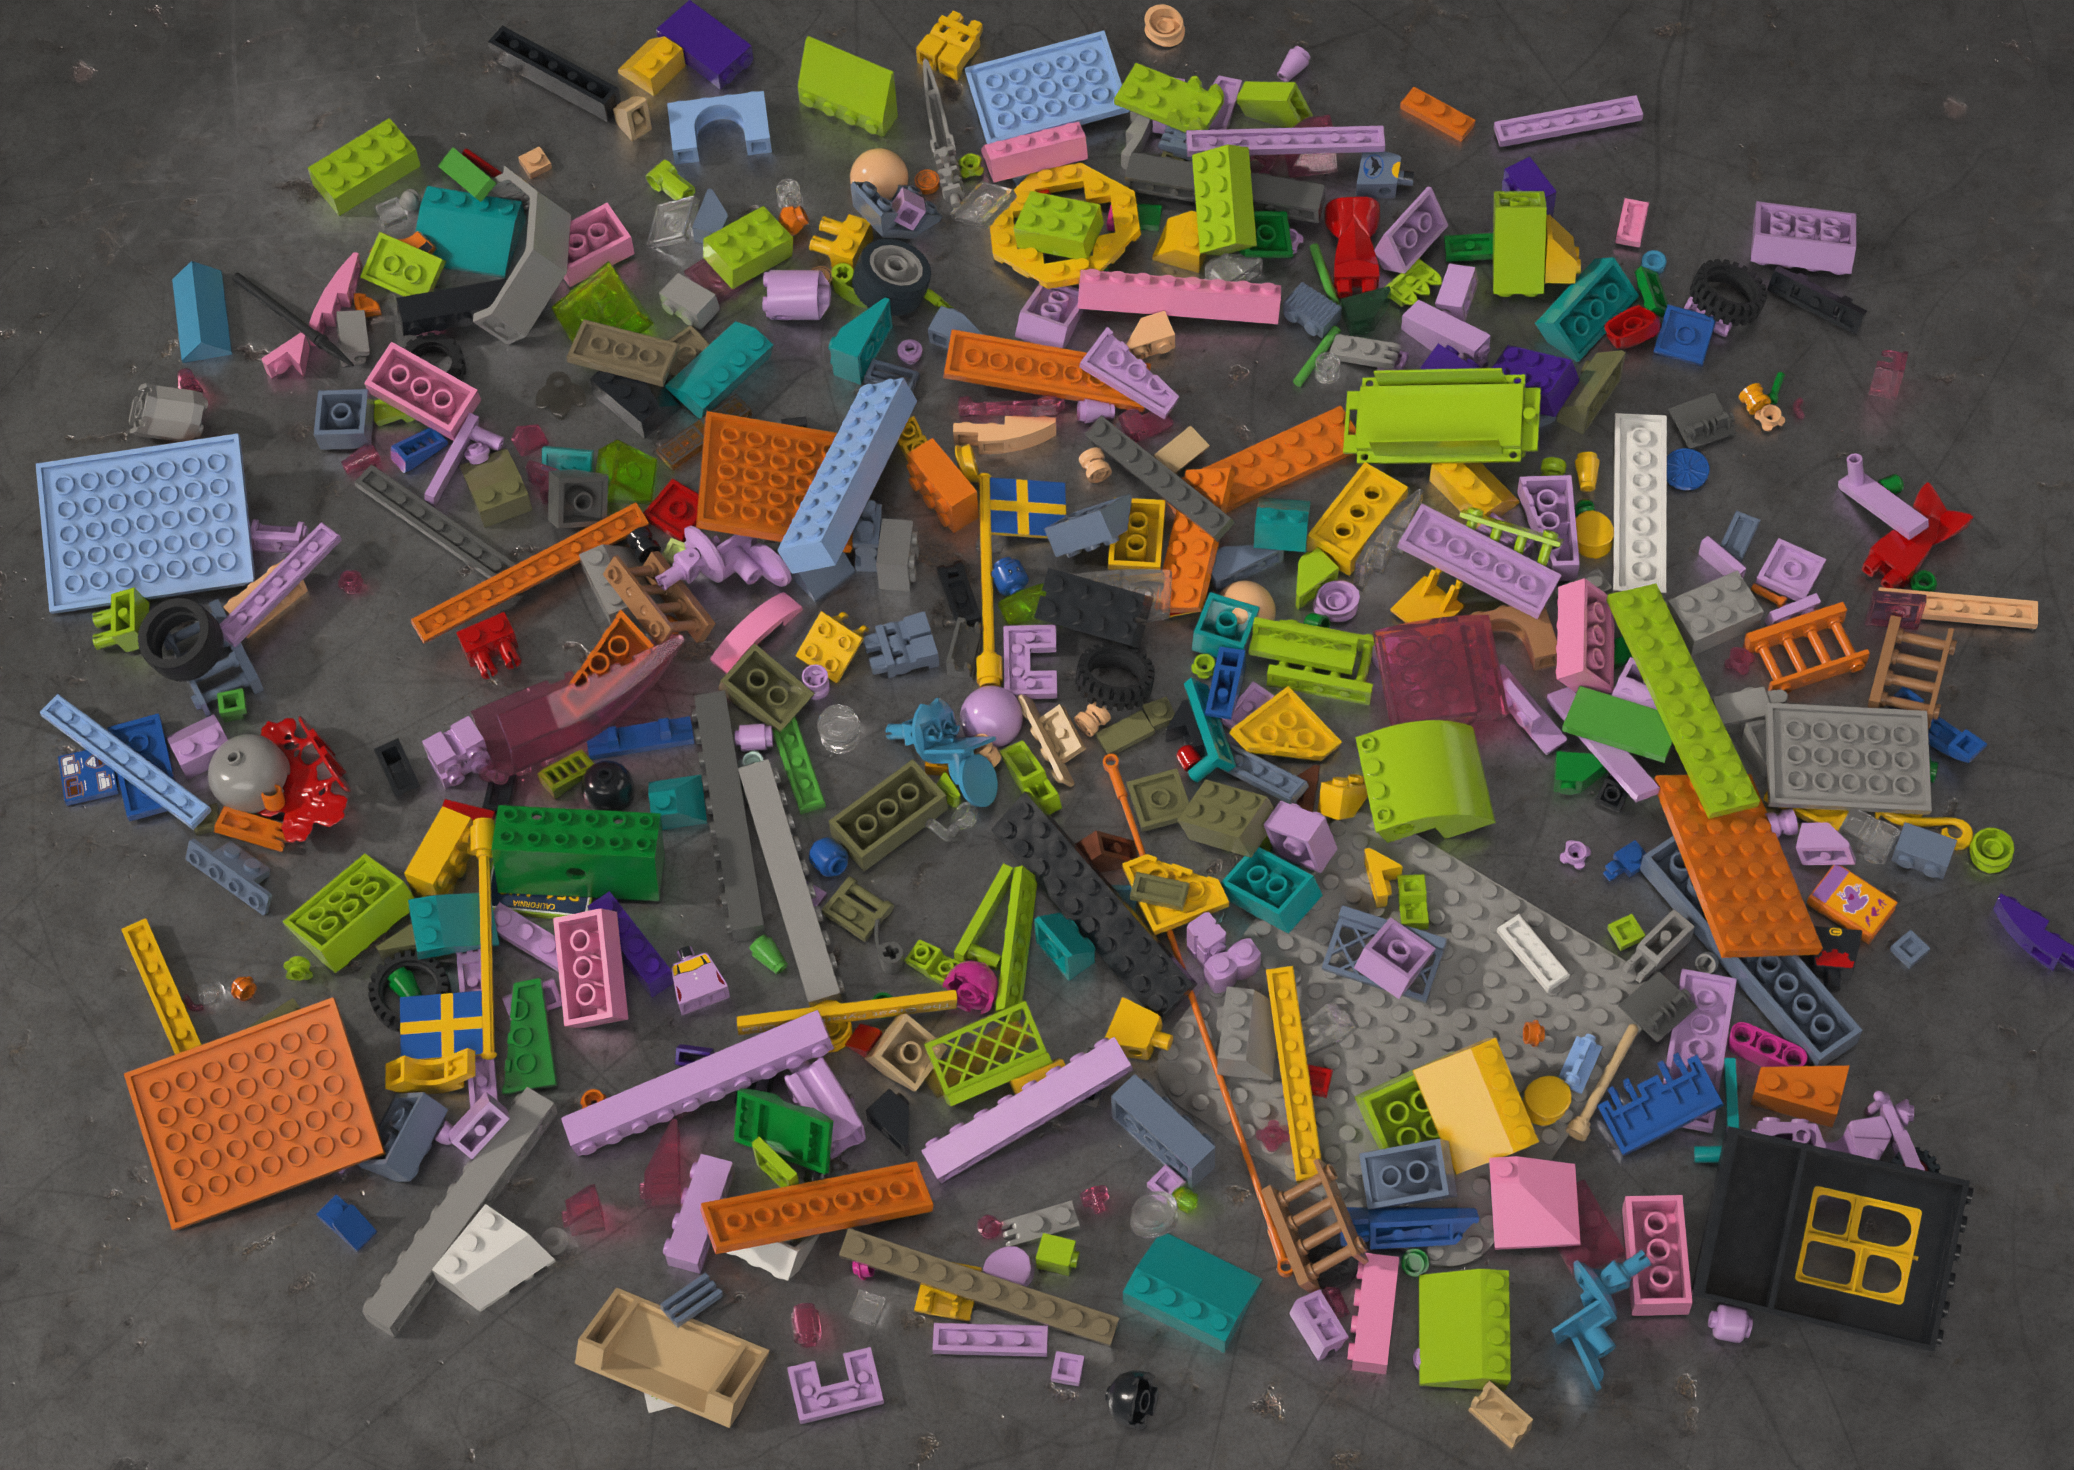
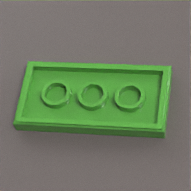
[1562,686,1673,763]

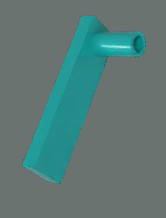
[1184,677,1236,783]
[1694,1058,1739,1163]

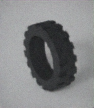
[402,333,466,382]

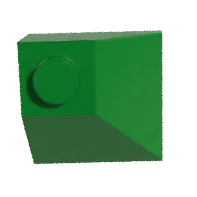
[1238,211,1294,258]

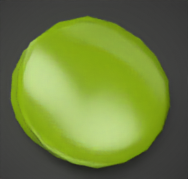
[1969,827,2015,874]

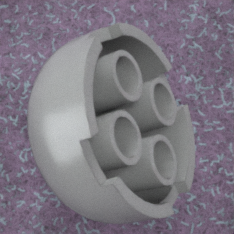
[208,734,290,814]

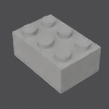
[1667,570,1764,657]

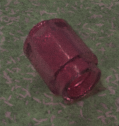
[791,1303,822,1348]

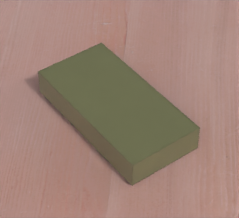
[1096,710,1155,755]
[1130,872,1190,911]

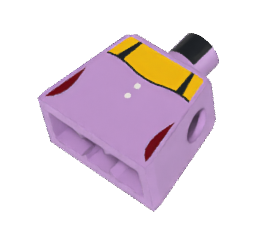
[671,946,730,1015]

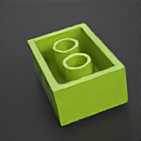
[1013,191,1104,260]
[703,206,793,289]

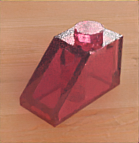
[562,1184,606,1236]

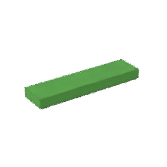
[438,147,496,202]
[772,717,826,815]

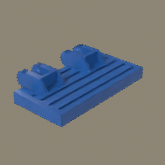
[1597,1053,1724,1156]

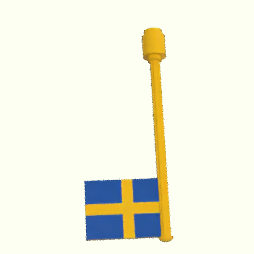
[976,473,1066,688]
[400,818,497,1060]

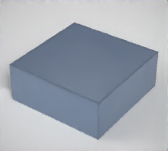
[1890,930,1930,969]

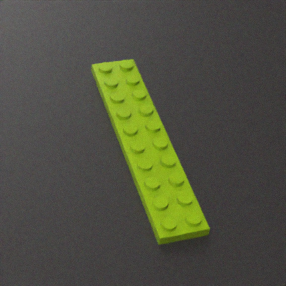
[1606,583,1760,819]

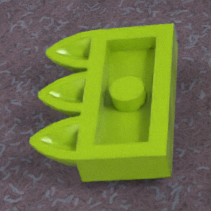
[1384,259,1442,307]

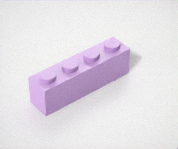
[663,1154,735,1274]

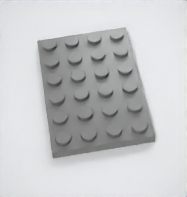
[1765,703,1932,815]

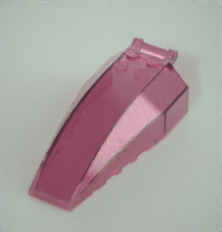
[470,634,684,785]

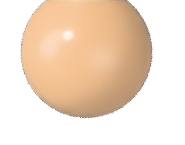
[850,148,909,200]
[1219,581,1276,635]

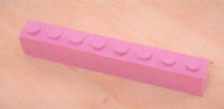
[1078,269,1281,324]

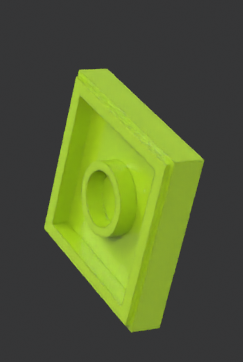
[752,1137,799,1188]

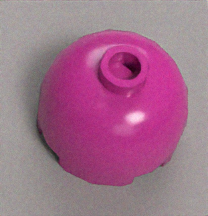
[942,961,999,1014]

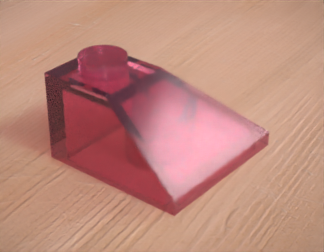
[1284,115,1338,178]

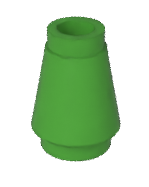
[749,934,788,975]

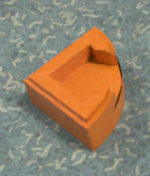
[354,293,382,317]

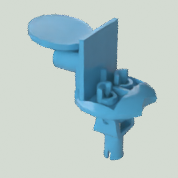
[885,698,998,807]
[1552,1249,1652,1392]

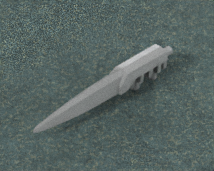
[923,58,965,209]

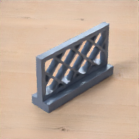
[1321,905,1447,1003]

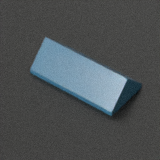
[172,261,232,363]

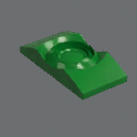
[734,1088,834,1174]

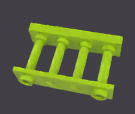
[1443,507,1564,572]
[1267,619,1383,705]

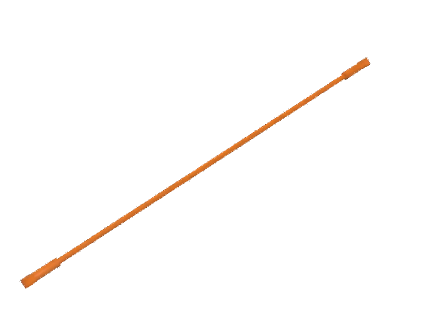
[1103,754,1294,1278]

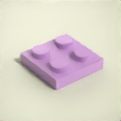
[1755,538,1826,601]

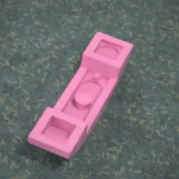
[710,592,803,674]

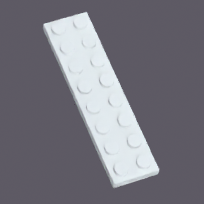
[1613,413,1667,598]

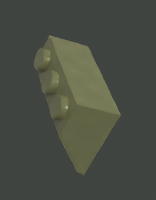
[1557,350,1626,435]

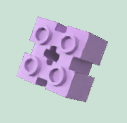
[422,716,492,789]

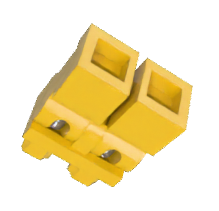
[916,10,983,81]

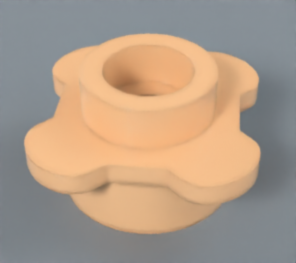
[1755,405,1785,431]

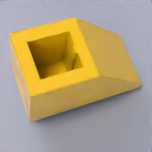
[1317,774,1368,820]

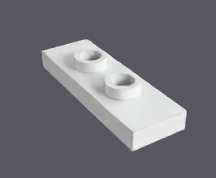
[1497,914,1570,993]

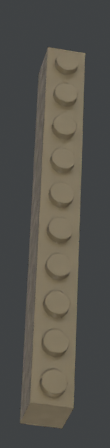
[839,1228,1120,1347]

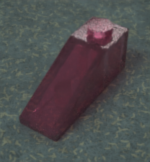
[639,1119,681,1209]

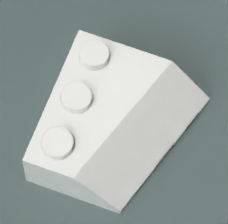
[432,1204,556,1312]

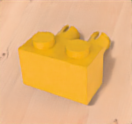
[809,214,874,271]

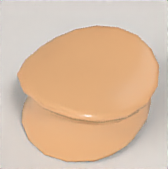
[1144,4,1185,47]

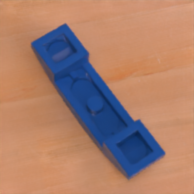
[1888,687,1987,763]

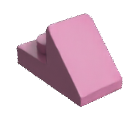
[261,333,310,378]

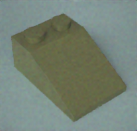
[459,448,533,528]
[718,643,815,733]

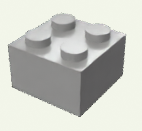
[876,518,920,592]

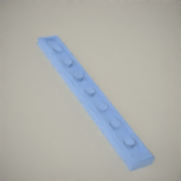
[40,694,212,830]

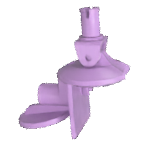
[655,526,792,591]

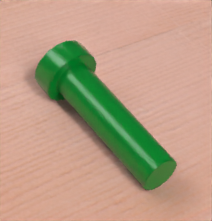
[1767,372,1785,405]

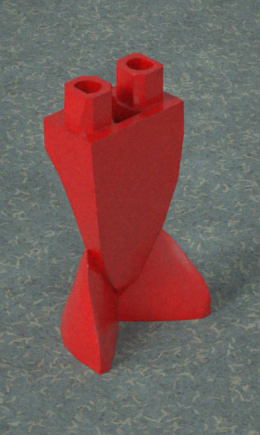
[1324,197,1381,299]
[1862,482,1973,589]

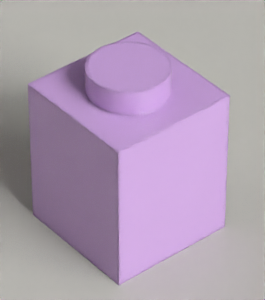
[892,187,926,231]

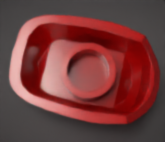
[1605,305,1661,349]

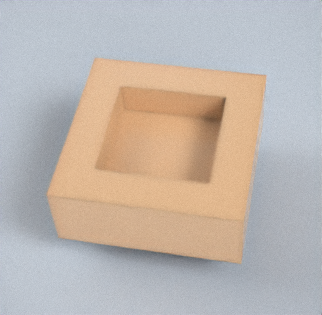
[518,146,552,179]

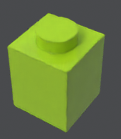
[1036,1233,1080,1276]

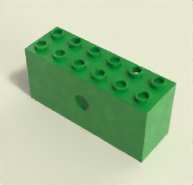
[491,805,665,901]

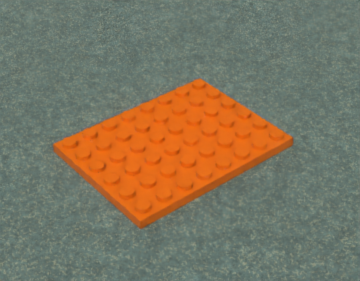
[124,997,386,1231]

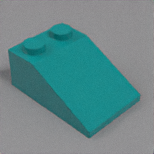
[828,297,893,385]
[1254,497,1311,552]
[408,893,499,960]

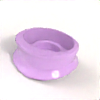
[1313,581,1360,622]
[983,1246,1035,1287]

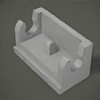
[336,310,370,367]

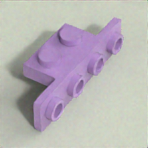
[1483,664,1567,755]

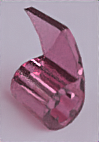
[1119,409,1173,442]

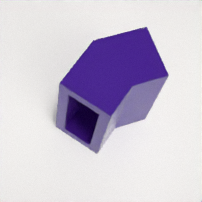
[675,1044,715,1067]

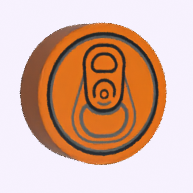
[915,169,940,195]

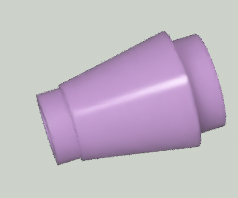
[1277,46,1310,82]
[1077,398,1115,424]

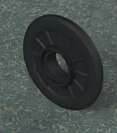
[1307,1233,1360,1290]

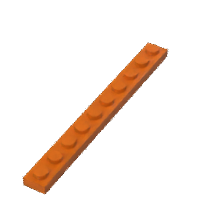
[411,502,649,644]

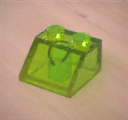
[595,439,657,505]

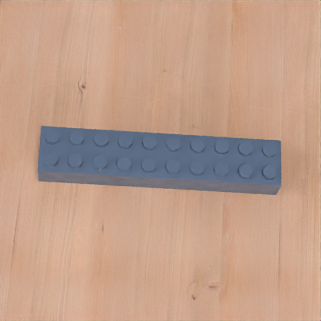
[1640,836,1863,1066]

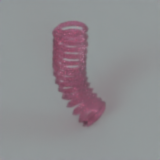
[1793,397,1805,419]
[182,994,204,1012]

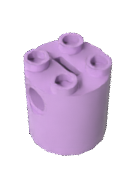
[762,270,832,320]

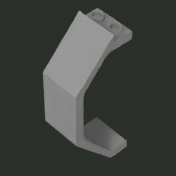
[473,166,571,345]

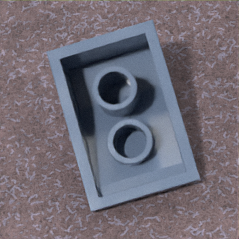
[1359,1139,1458,1210]

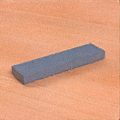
[1218,742,1309,804]

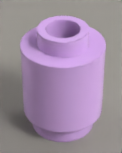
[734,723,773,751]

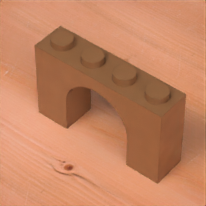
[1440,605,1557,688]

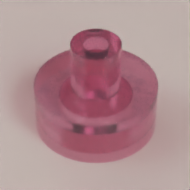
[1079,1185,1110,1214]

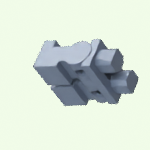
[853,500,882,572]
[863,611,940,678]

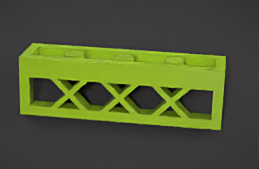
[1249,617,1359,675]

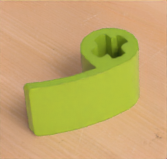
[831,263,869,309]

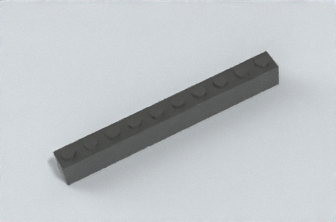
[690,690,766,942]

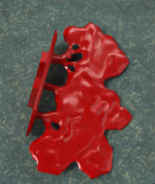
[257,716,351,843]

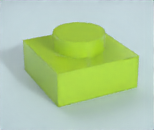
[1607,914,1645,951]

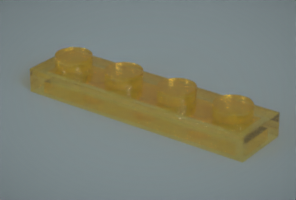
[924,1021,1030,1099]

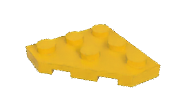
[1230,686,1342,761]
[1122,854,1229,936]

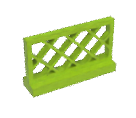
[924,1000,1053,1106]

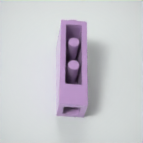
[1401,300,1491,368]

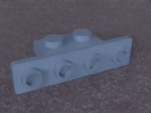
[186,838,272,915]

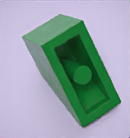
[1553,751,1608,795]

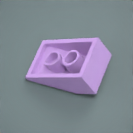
[1015,284,1084,349]

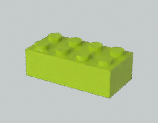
[308,118,421,216]
[1192,144,1257,256]

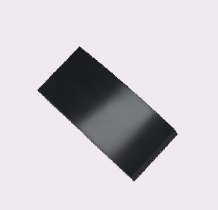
[1594,773,1629,813]

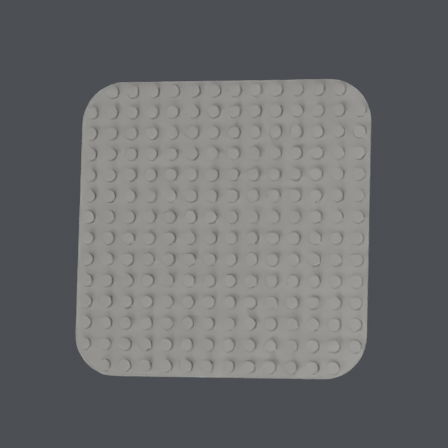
[1157,812,1645,1268]

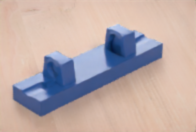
[586,716,695,760]

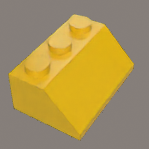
[1429,463,1520,529]

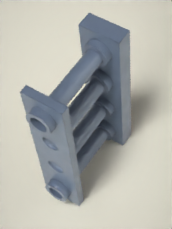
[163,599,264,717]

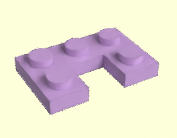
[1003,624,1057,699]
[787,1347,884,1425]

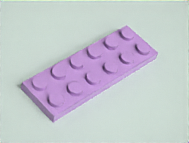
[1397,504,1561,619]
[1663,968,1737,1133]

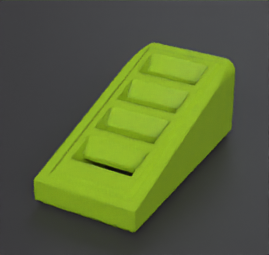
[537,749,594,799]

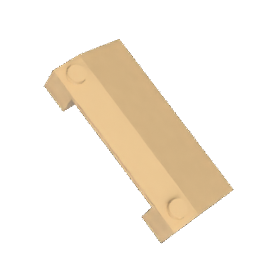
[575,1287,770,1428]

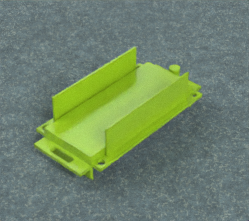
[1343,368,1541,464]

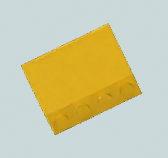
[1412,1038,1539,1175]

